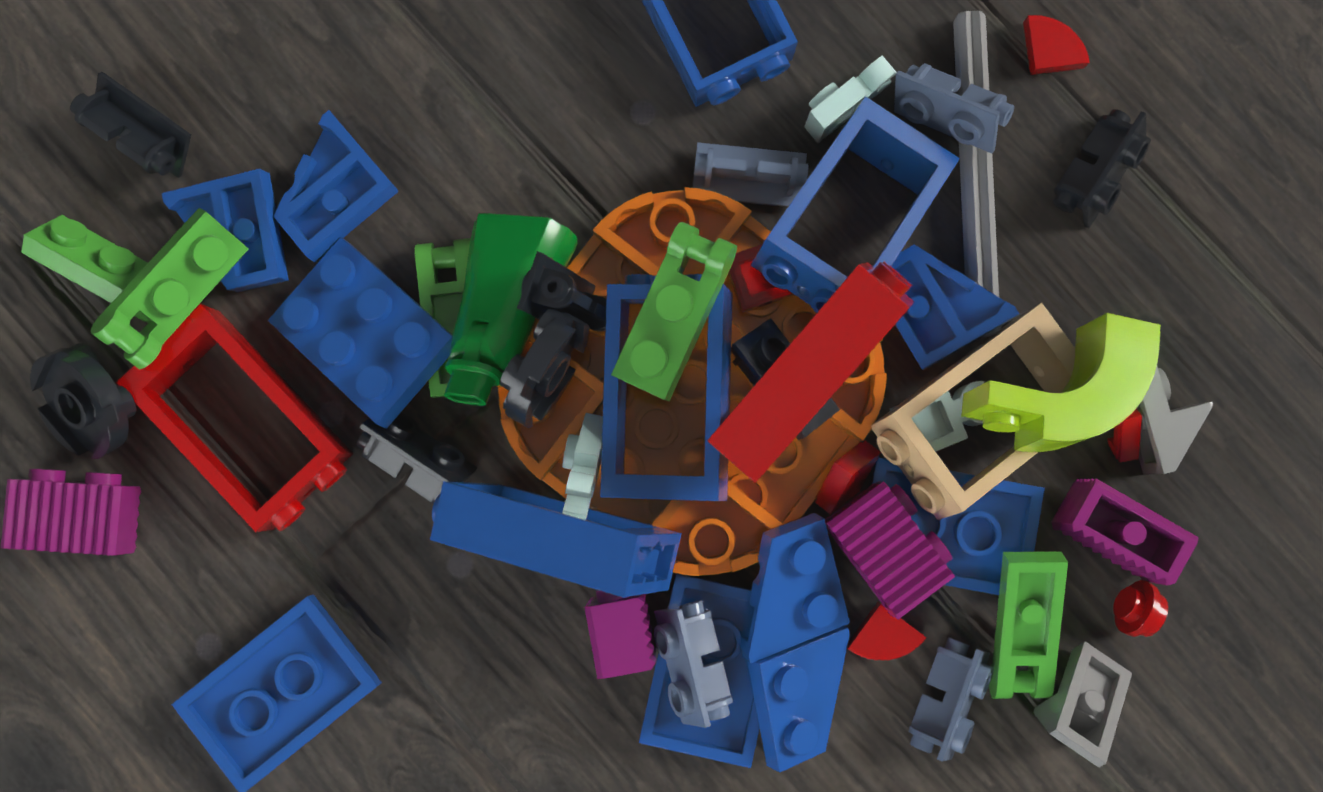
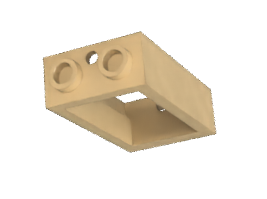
[871,303,1075,520]

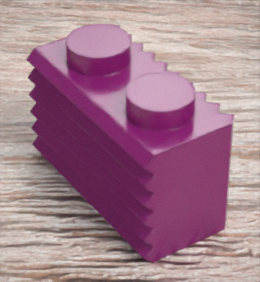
[1,468,141,555]
[1051,478,1198,586]
[825,481,955,619]
[585,590,656,679]

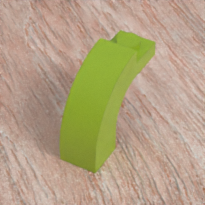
[961,313,1161,452]

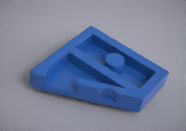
[273,110,399,262]
[162,169,289,292]
[891,244,1020,370]
[740,513,850,663]
[747,626,850,773]

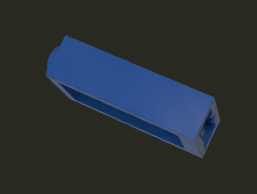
[642,0,798,107]
[751,96,960,313]
[600,274,733,501]
[430,481,682,598]

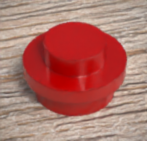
[1113,580,1168,637]

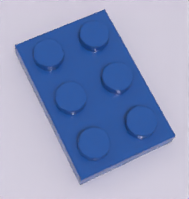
[268,237,453,429]
[854,457,1045,595]
[639,573,760,768]
[171,594,382,792]

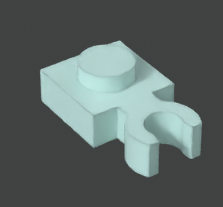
[804,55,897,143]
[890,381,984,452]
[562,413,603,520]

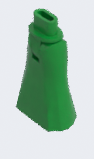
[444,213,578,406]

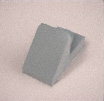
[1137,367,1213,474]
[1033,641,1132,767]

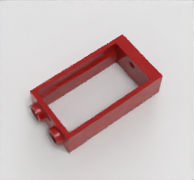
[707,261,914,483]
[116,304,354,532]

